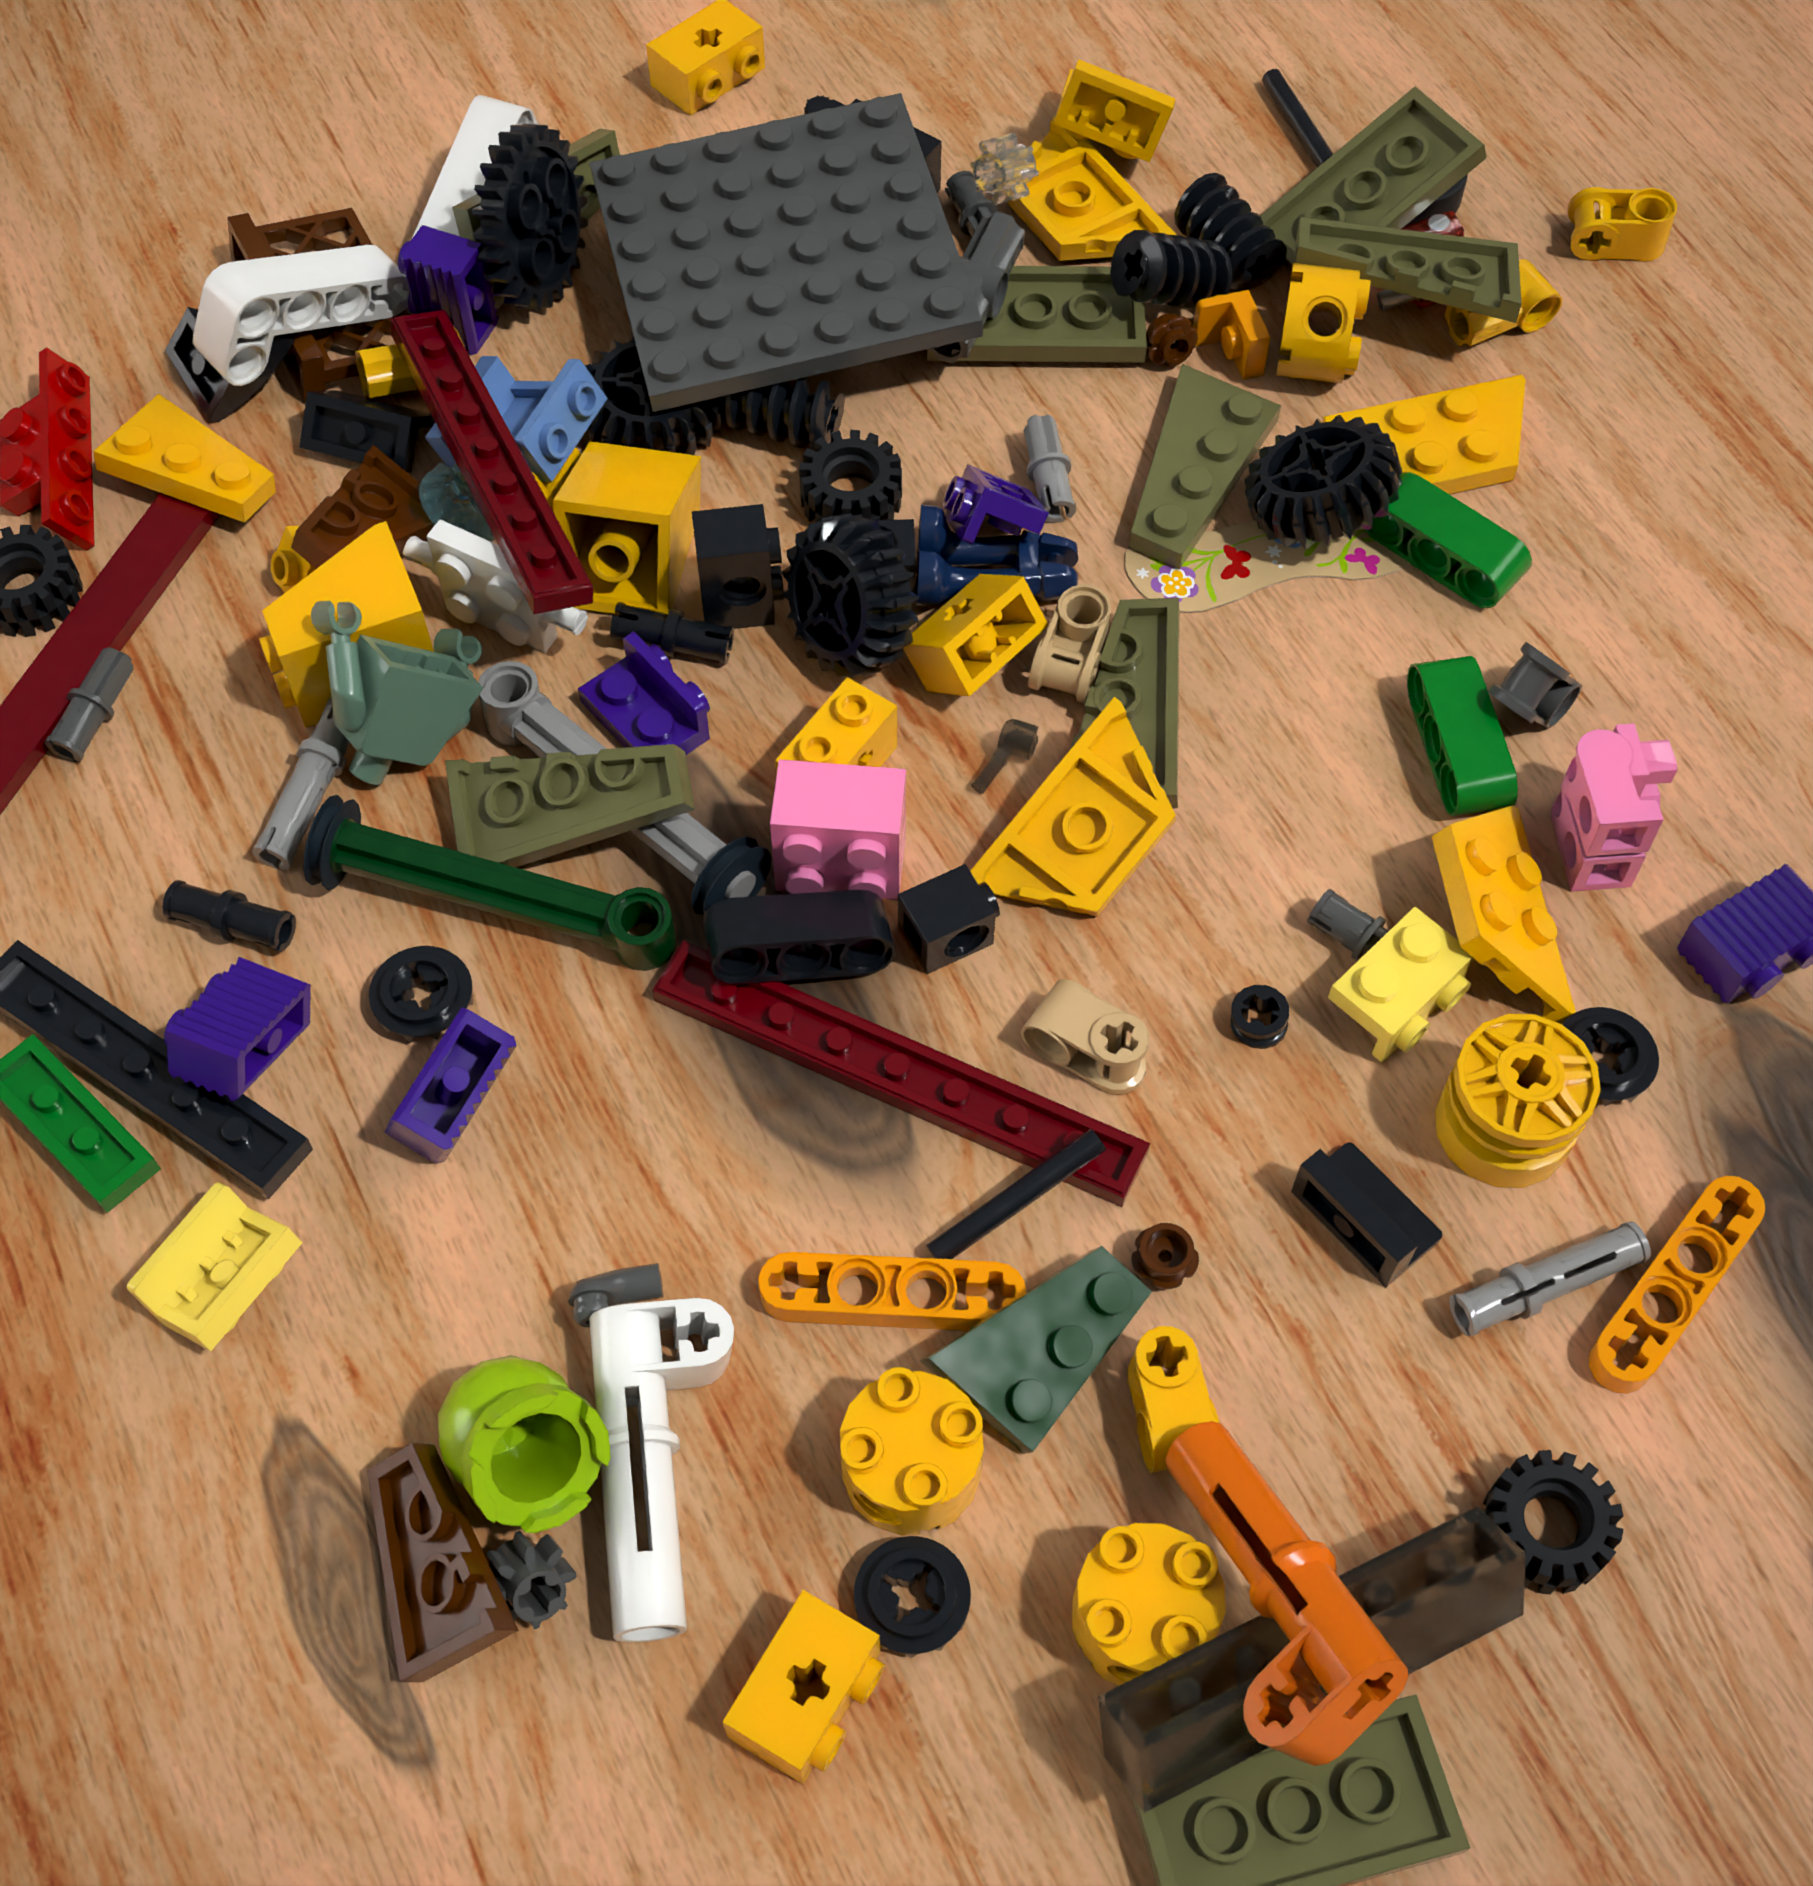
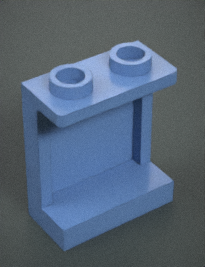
[425,356,608,482]

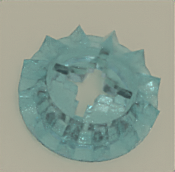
[419,463,495,542]

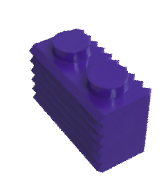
[398,225,499,355]
[1677,864,1813,1004]
[164,957,311,1101]
[385,1007,517,1164]

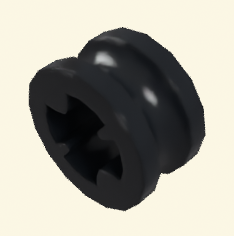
[1231,985,1289,1049]

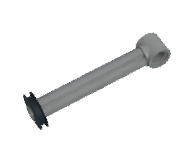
[478,661,772,916]

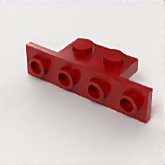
[0,347,95,551]

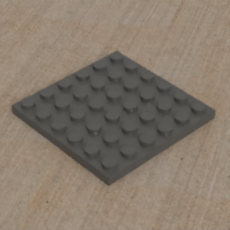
[589,93,983,412]

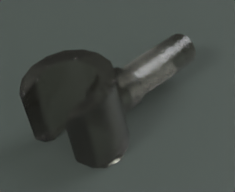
[971,719,1038,794]

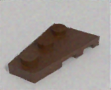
[291,445,456,569]
[367,1443,519,1682]

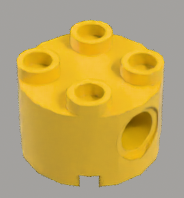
[1276,263,1371,383]
[840,1367,984,1536]
[1072,1523,1226,1692]

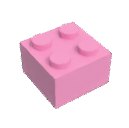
[770,760,906,900]

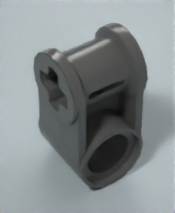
[1488,642,1582,728]

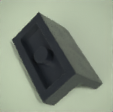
[299,390,430,473]
[1291,1142,1443,1288]

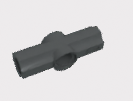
[930,211,1025,364]

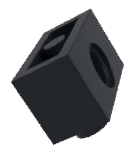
[692,504,784,629]

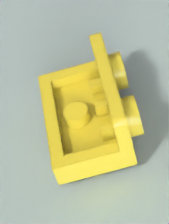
[1328,907,1474,1063]
[127,1182,303,1351]

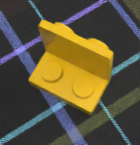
[1053,59,1176,163]

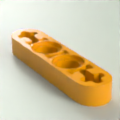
[1588,1176,1765,1394]
[758,1252,1026,1331]

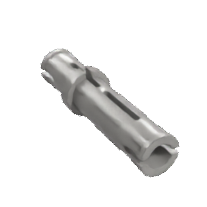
[252,698,350,870]
[1449,1221,1651,1336]

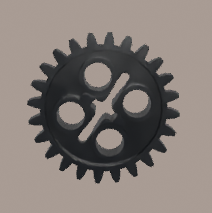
[472,124,588,310]

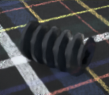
[1174,173,1287,291]
[1110,230,1232,309]
[721,377,845,451]

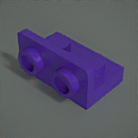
[943,464,1049,545]
[578,632,710,755]

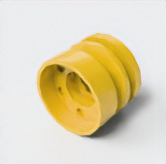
[1435,1014,1601,1188]

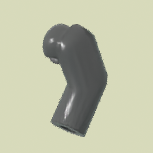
[568,1263,664,1327]

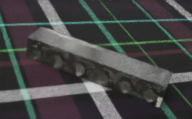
[1098,1506,1525,1813]

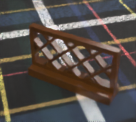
[227,208,411,402]

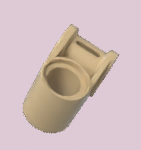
[1028,585,1111,704]
[1021,979,1149,1095]

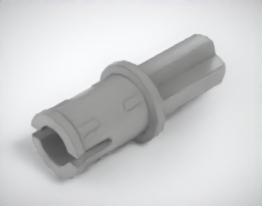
[1024,415,1076,523]

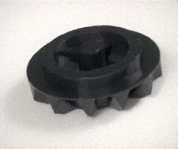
[369,946,473,1043]
[1562,1007,1659,1107]
[854,1536,971,1658]

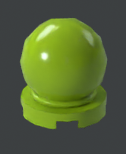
[438,1355,611,1533]

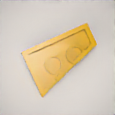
[93,394,276,523]

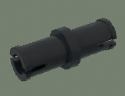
[610,602,734,664]
[162,880,296,952]

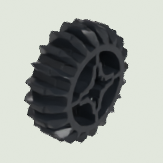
[585,333,724,455]
[1244,415,1402,549]
[781,513,920,677]

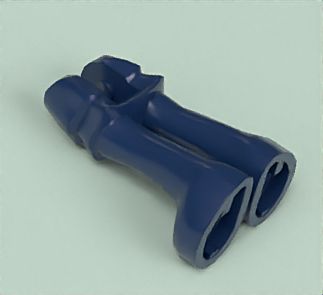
[916,505,1079,606]

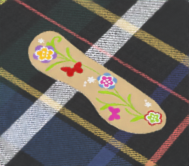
[1125,520,1411,613]

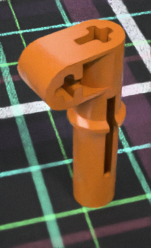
[1165,1421,1408,1766]

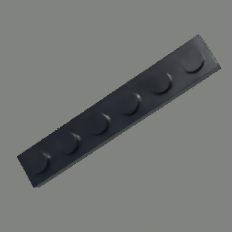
[0,940,313,1200]

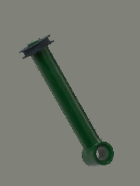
[303,795,676,971]

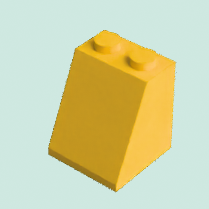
[553,441,701,614]
[259,521,434,728]

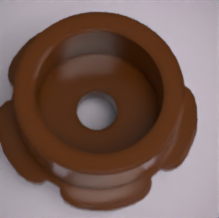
[1146,314,1198,367]
[1131,1223,1199,1289]

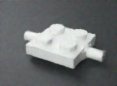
[403,519,588,653]

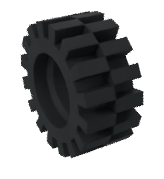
[799,430,902,522]
[0,525,83,637]
[1480,1450,1624,1595]

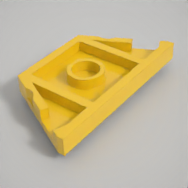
[1001,116,1176,261]
[1322,374,1526,494]
[970,697,1176,917]
[1431,805,1576,1024]

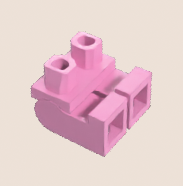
[1551,723,1677,892]

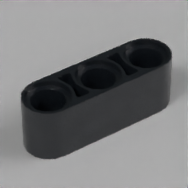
[702,890,895,984]

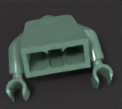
[311,601,483,785]

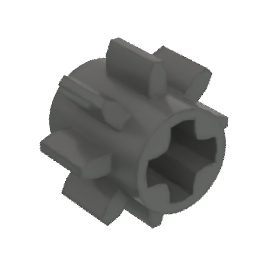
[486,1531,577,1629]

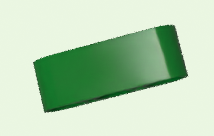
[1365,472,1532,608]
[1407,656,1518,816]

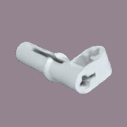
[589,1298,734,1642]

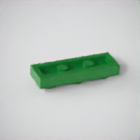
[0,1034,161,1213]

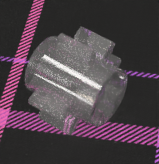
[970,133,1039,205]

